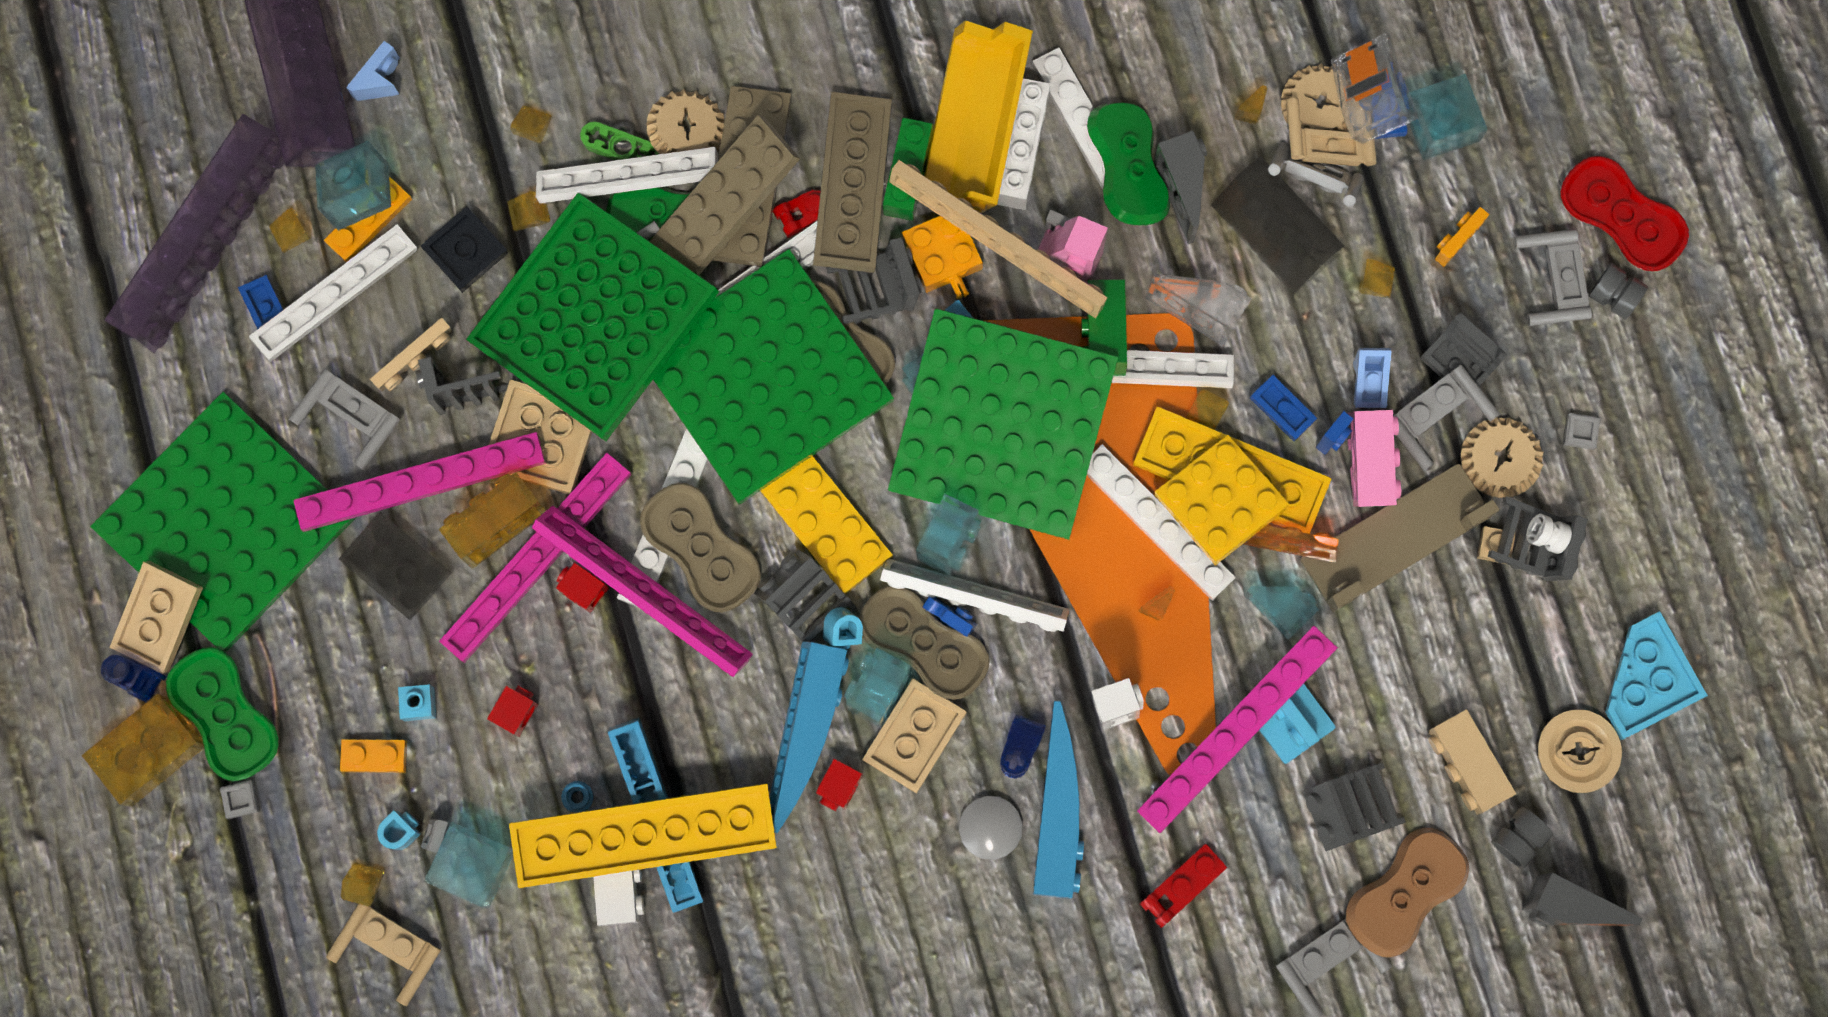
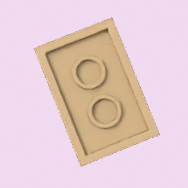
[370,318,452,392]
[109,561,203,674]
[862,679,967,794]

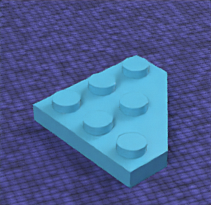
[1605,611,1708,740]

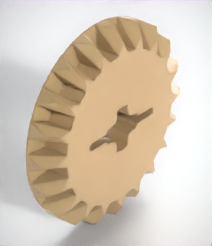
[1281,63,1361,132]
[646,89,725,154]
[1461,417,1543,498]
[1537,710,1622,793]

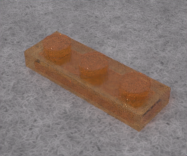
[1243,524,1339,562]

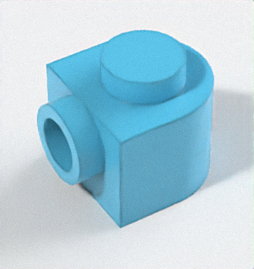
[823,607,863,649]
[377,810,421,850]

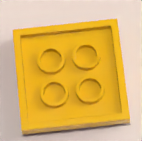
[1155,435,1289,566]

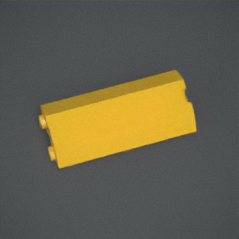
[924,20,1033,213]

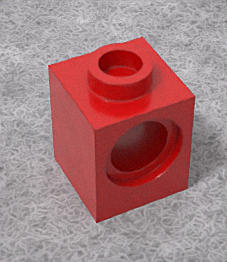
[556,562,609,614]
[487,685,538,737]
[816,759,863,812]

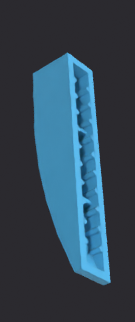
[769,642,849,833]
[1033,701,1084,899]
[608,717,703,913]

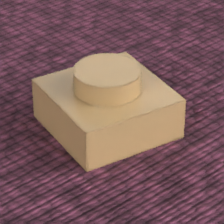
[1477,526,1516,565]

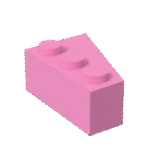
[1038,216,1108,284]
[1347,410,1401,507]

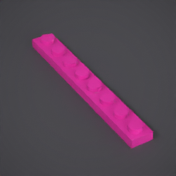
[293,432,546,532]
[439,453,632,663]
[532,506,753,677]
[1137,625,1338,833]

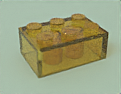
[439,472,546,569]
[81,694,204,807]

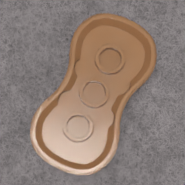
[1346,828,1469,957]

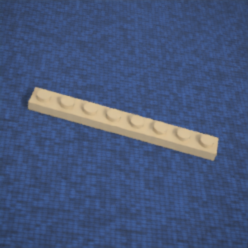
[889,160,1107,318]

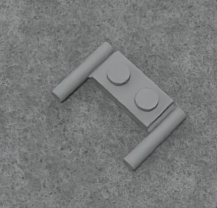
[1268,143,1364,207]
[1514,229,1592,326]
[1394,365,1500,471]
[289,369,400,470]
[1276,918,1392,1017]

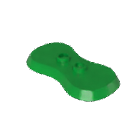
[1087,103,1170,226]
[606,187,692,241]
[166,647,278,781]

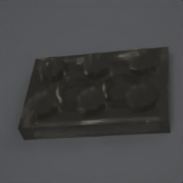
[339,512,452,620]

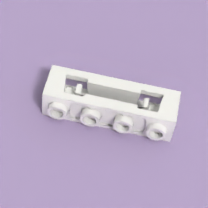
[997,78,1050,210]
[1092,678,1144,730]

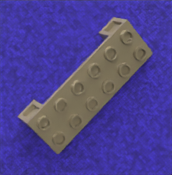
[1300,464,1500,613]

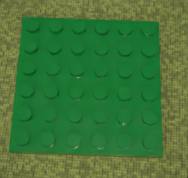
[466,193,719,442]
[653,249,894,505]
[888,308,1118,540]
[90,392,357,653]

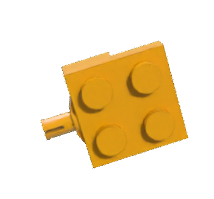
[901,216,983,299]

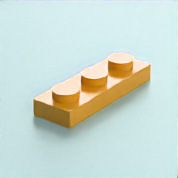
[324,176,412,262]

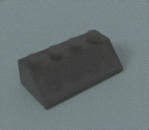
[1211,156,1344,295]

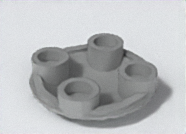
[959,796,1022,860]

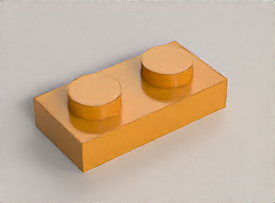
[1435,207,1490,267]
[340,739,407,773]

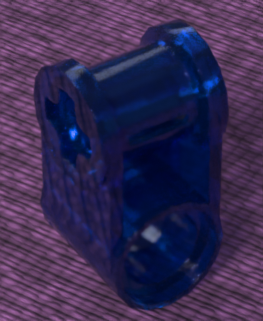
[101,655,167,705]
[1000,714,1046,779]

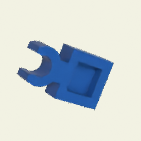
[923,596,977,637]

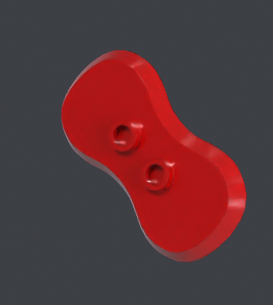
[1561,156,1689,272]

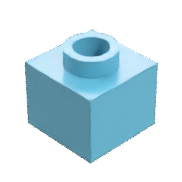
[398,684,436,721]

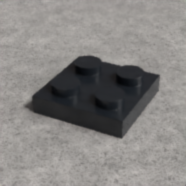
[421,206,508,293]

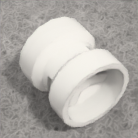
[1526,514,1572,554]

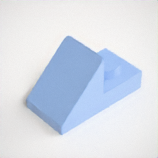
[346,41,400,101]
[1353,348,1391,408]

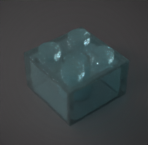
[1403,74,1488,160]
[315,141,391,230]
[916,494,982,576]
[844,648,912,729]
[424,822,513,909]

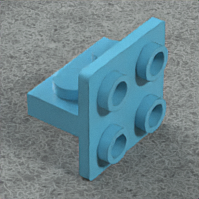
[1259,684,1335,764]

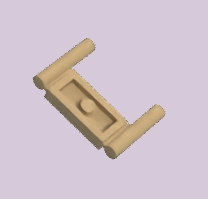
[1286,98,1377,166]
[326,901,441,1007]

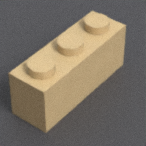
[1428,709,1516,815]

